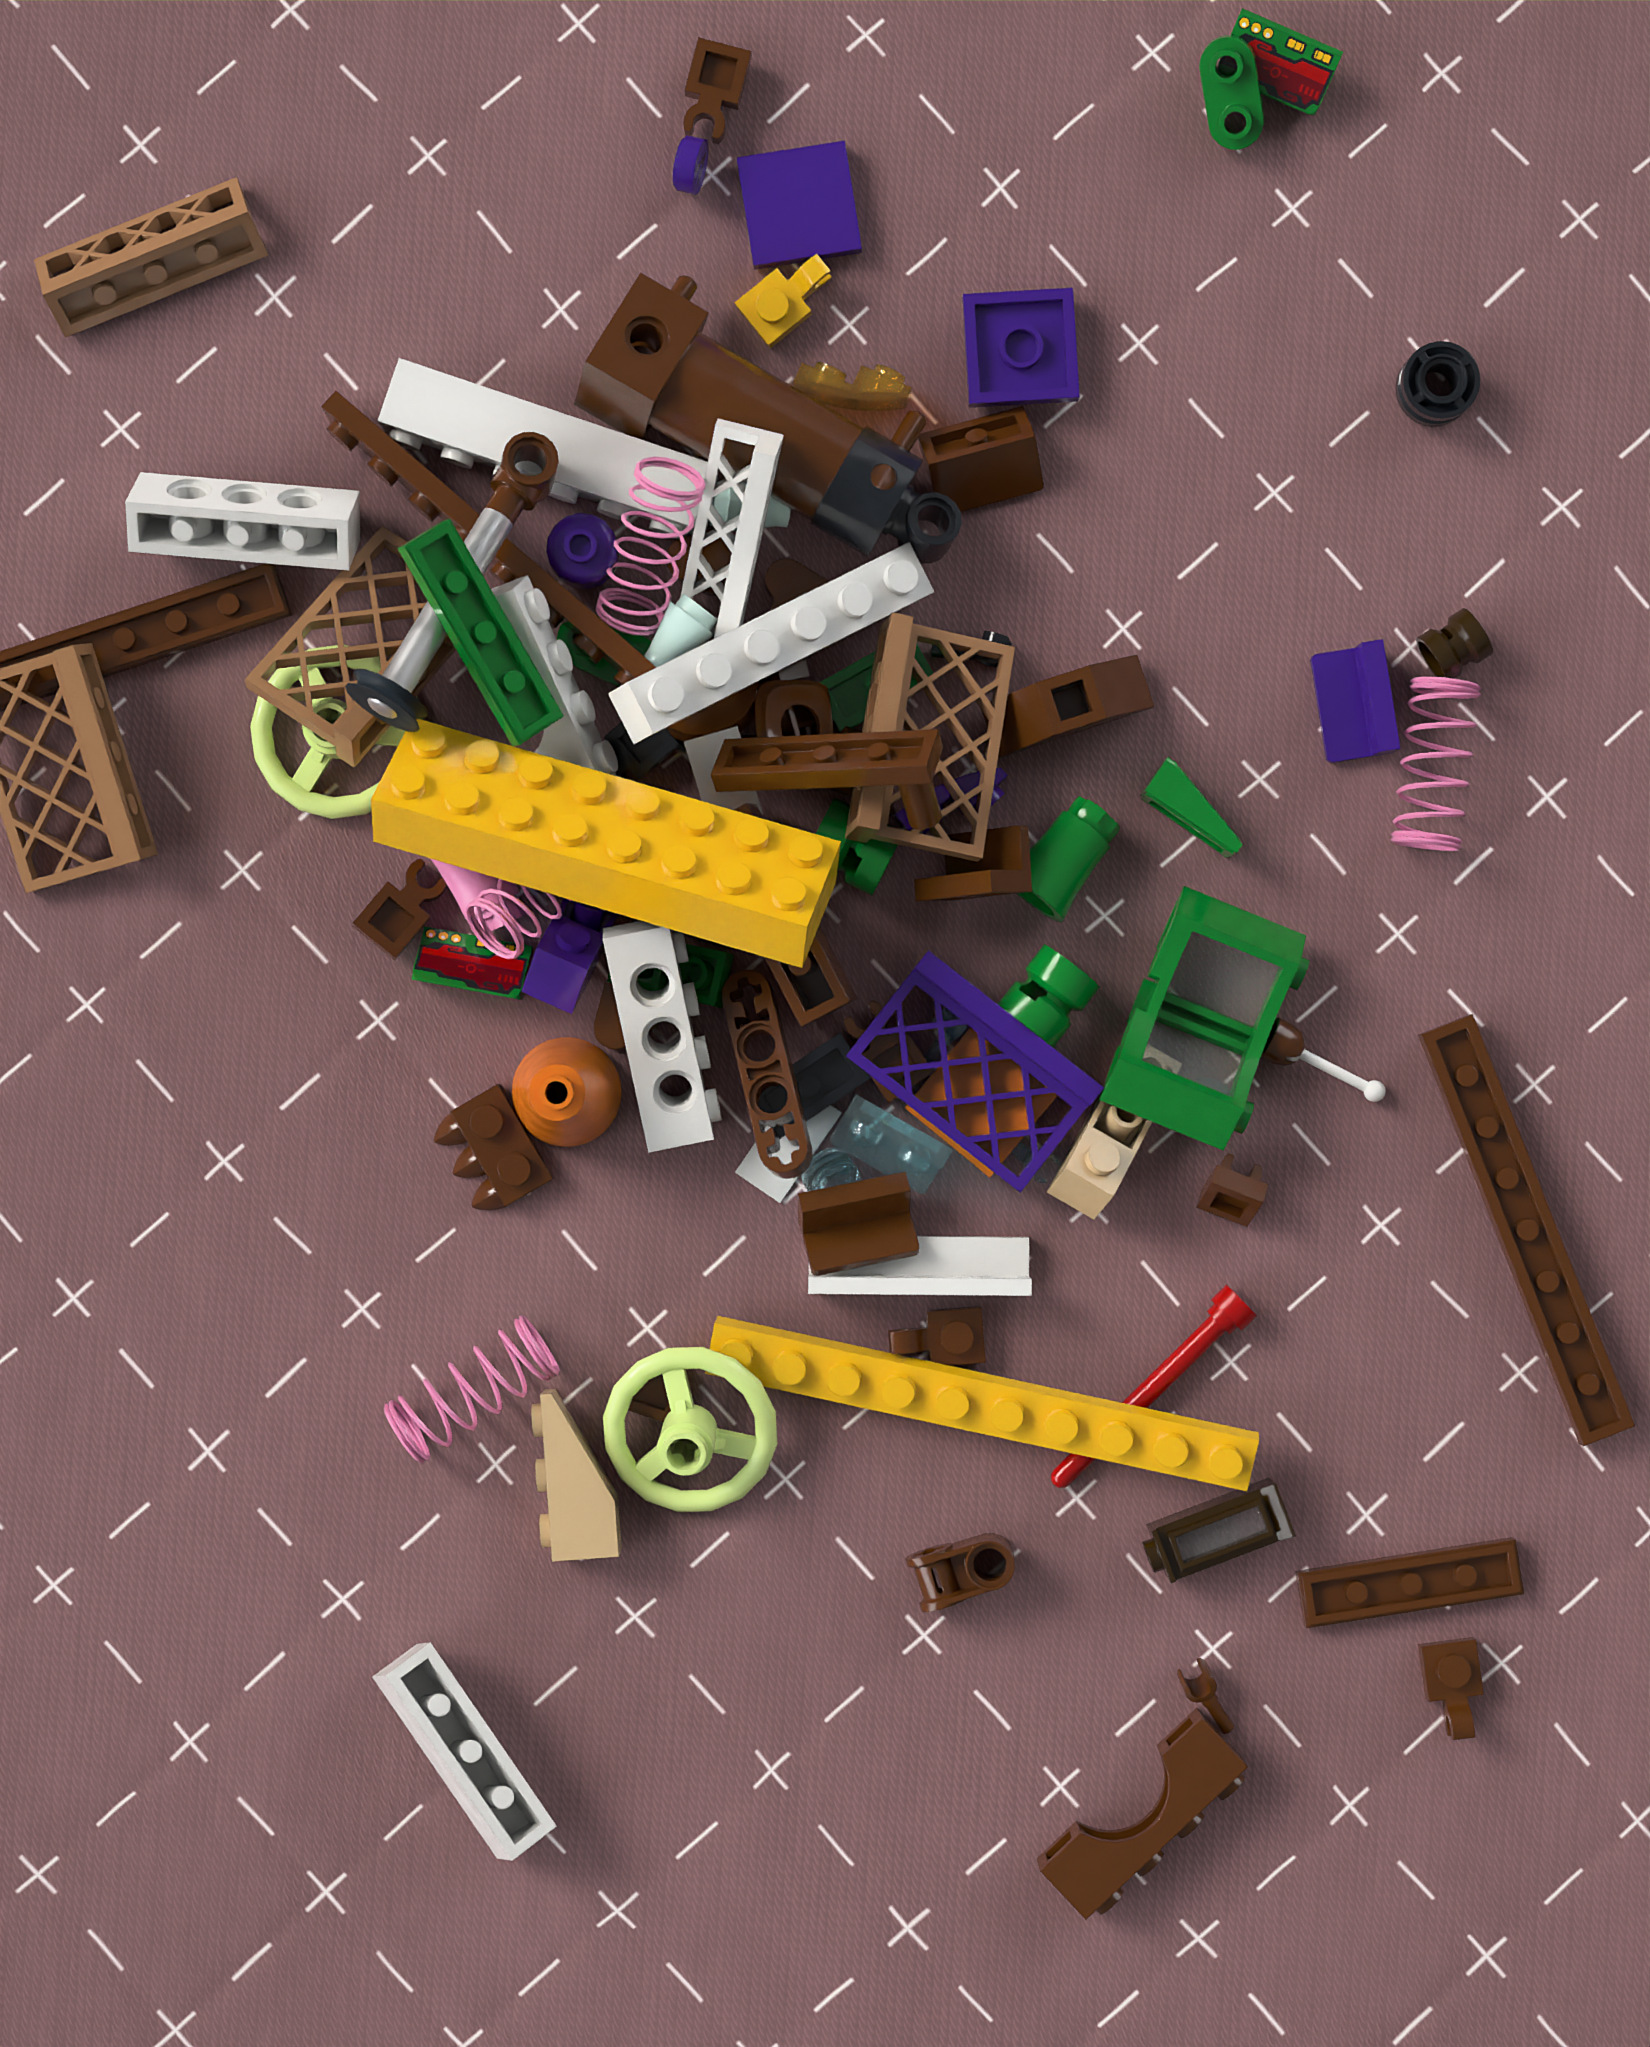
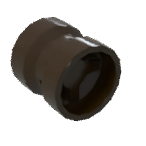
[1416,608,1493,679]

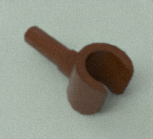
[1177,1658,1234,1734]

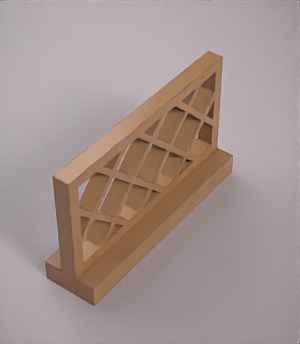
[245,526,456,768]
[845,612,1015,862]
[0,643,158,893]

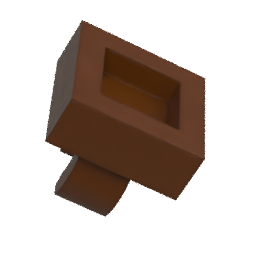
[1196,1153,1269,1227]

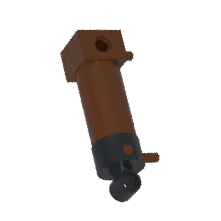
[574,272,962,564]

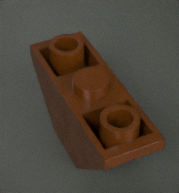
[981,655,1155,759]

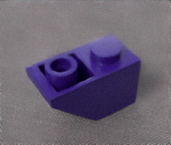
[521,898,620,1014]

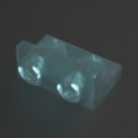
[830,1094,953,1194]

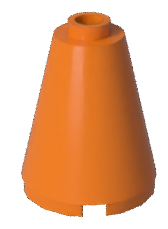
[512,1037,621,1147]

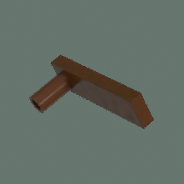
[711,729,943,830]

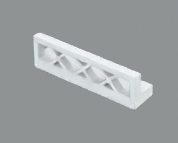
[680,418,784,639]
[808,1236,1032,1296]

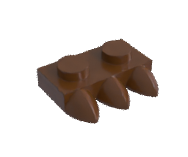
[434,1084,554,1211]

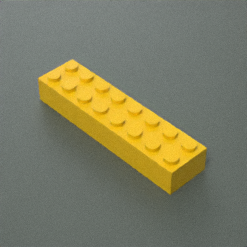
[371,718,841,968]

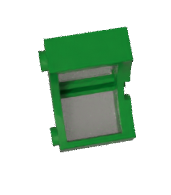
[1100,886,1310,1151]

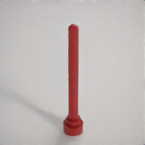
[1051,1284,1257,1488]

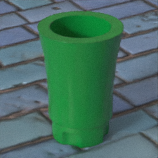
[1017,796,1120,923]

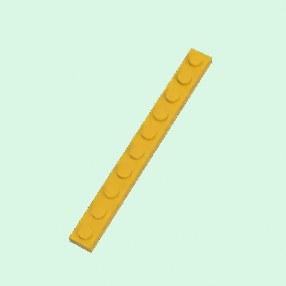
[705,1315,1259,1491]

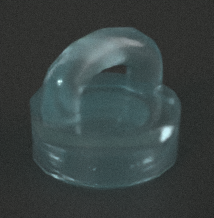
[802,1146,861,1191]

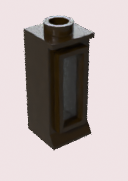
[1142,1478,1296,1584]

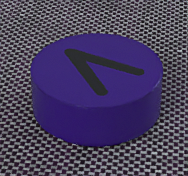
[673,135,709,195]

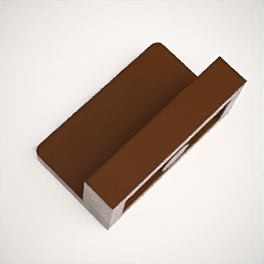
[918,406,1044,512]
[914,825,1032,901]
[797,1171,919,1276]

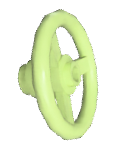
[250,644,423,819]
[603,1347,778,1512]

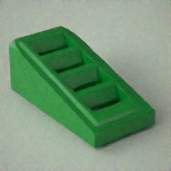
[1140,756,1243,858]

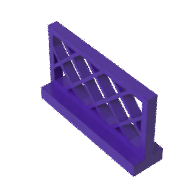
[846,950,1104,1193]

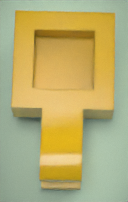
[734,254,832,349]

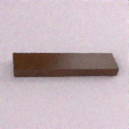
[1295,1537,1524,1628]

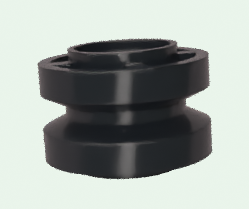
[1396,341,1480,427]

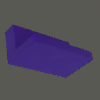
[1310,639,1401,763]

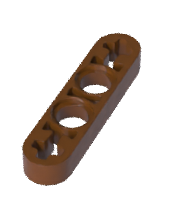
[722,969,813,1179]

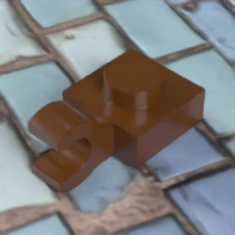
[888,1306,986,1365]
[1418,1637,1484,1740]

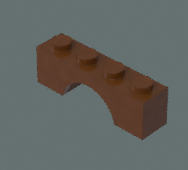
[1037,1708,1248,1920]

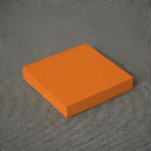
[905,1028,1057,1178]

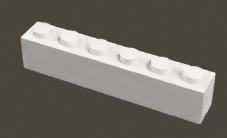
[378,358,708,539]
[608,542,934,744]

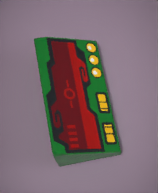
[1217,8,1343,115]
[411,926,533,1000]

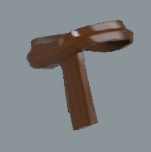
[741,680,833,738]

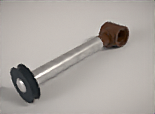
[345,432,559,732]

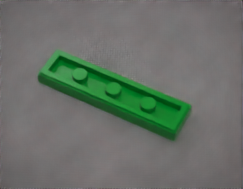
[397,518,564,746]

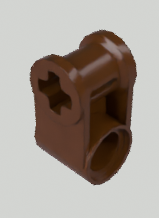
[905,1533,1015,1612]

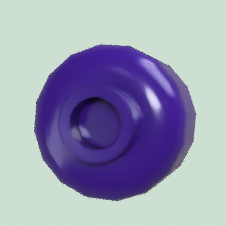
[546,513,620,589]

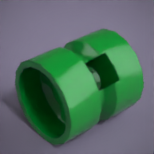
[816,798,898,896]
[998,944,1100,1048]

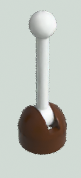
[1260,1017,1386,1102]

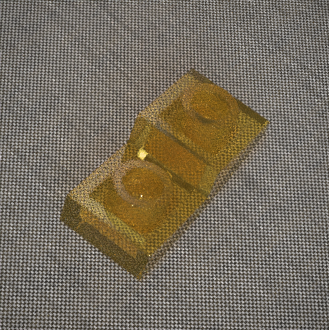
[793,362,912,411]

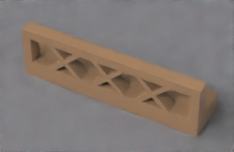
[34,177,268,338]

